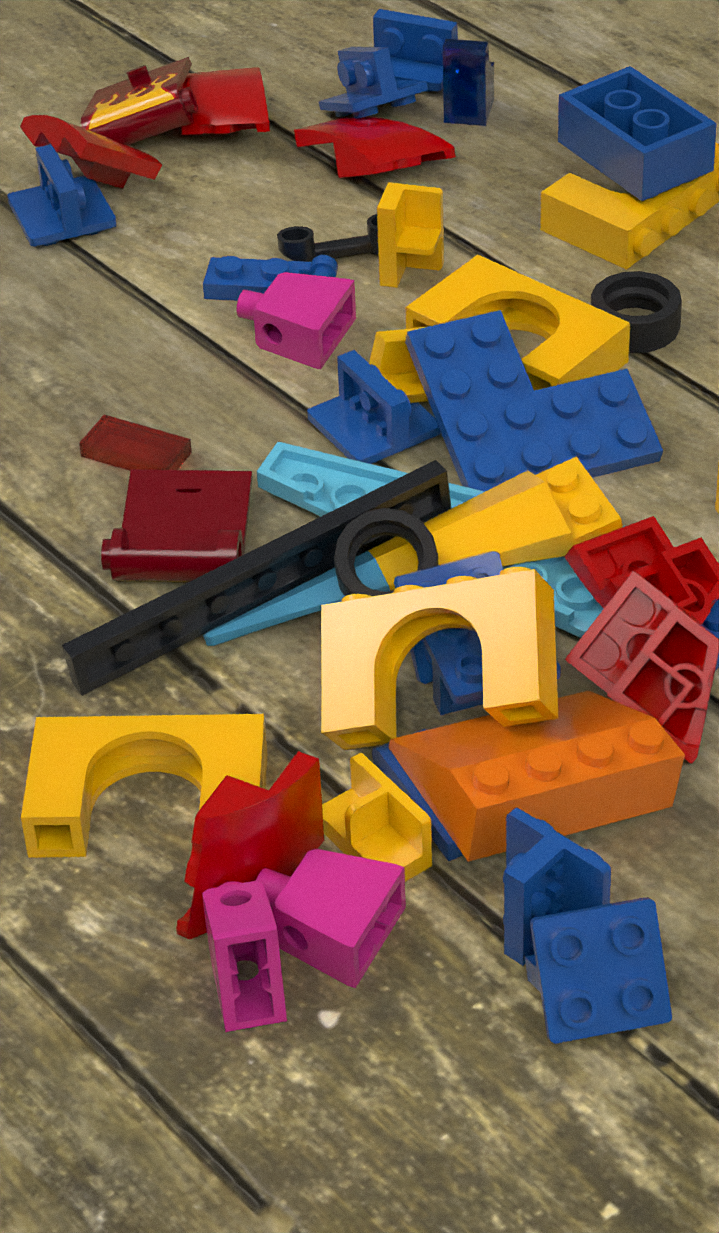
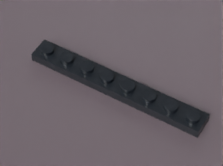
[62,460,452,695]

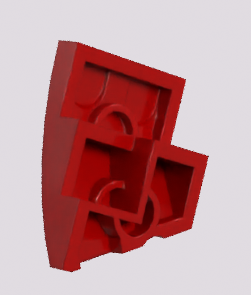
[181,67,270,135]
[20,115,162,189]
[294,117,456,178]
[564,516,719,624]
[564,571,719,764]
[176,751,325,939]

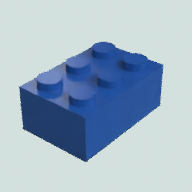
[558,66,717,201]

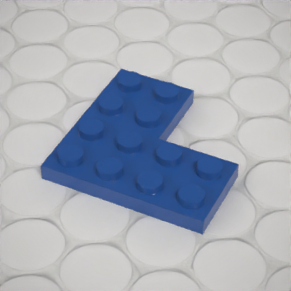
[405,310,663,492]

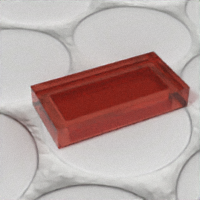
[79,414,192,471]

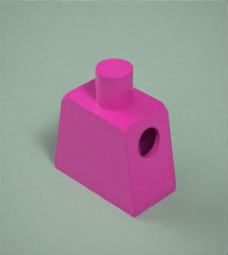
[236,272,356,369]
[256,849,406,988]
[202,881,287,1032]

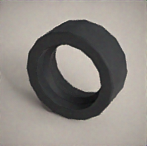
[591,271,682,353]
[334,508,438,597]

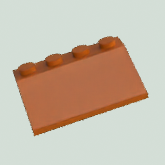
[389,690,685,862]

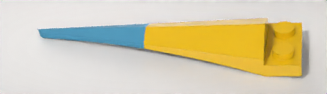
[203,456,623,646]

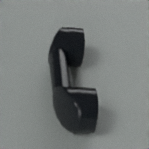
[277,214,378,262]

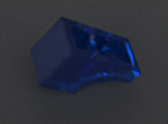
[443,39,494,126]

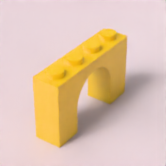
[540,142,719,270]
[405,255,630,391]
[321,567,559,750]
[21,714,268,858]

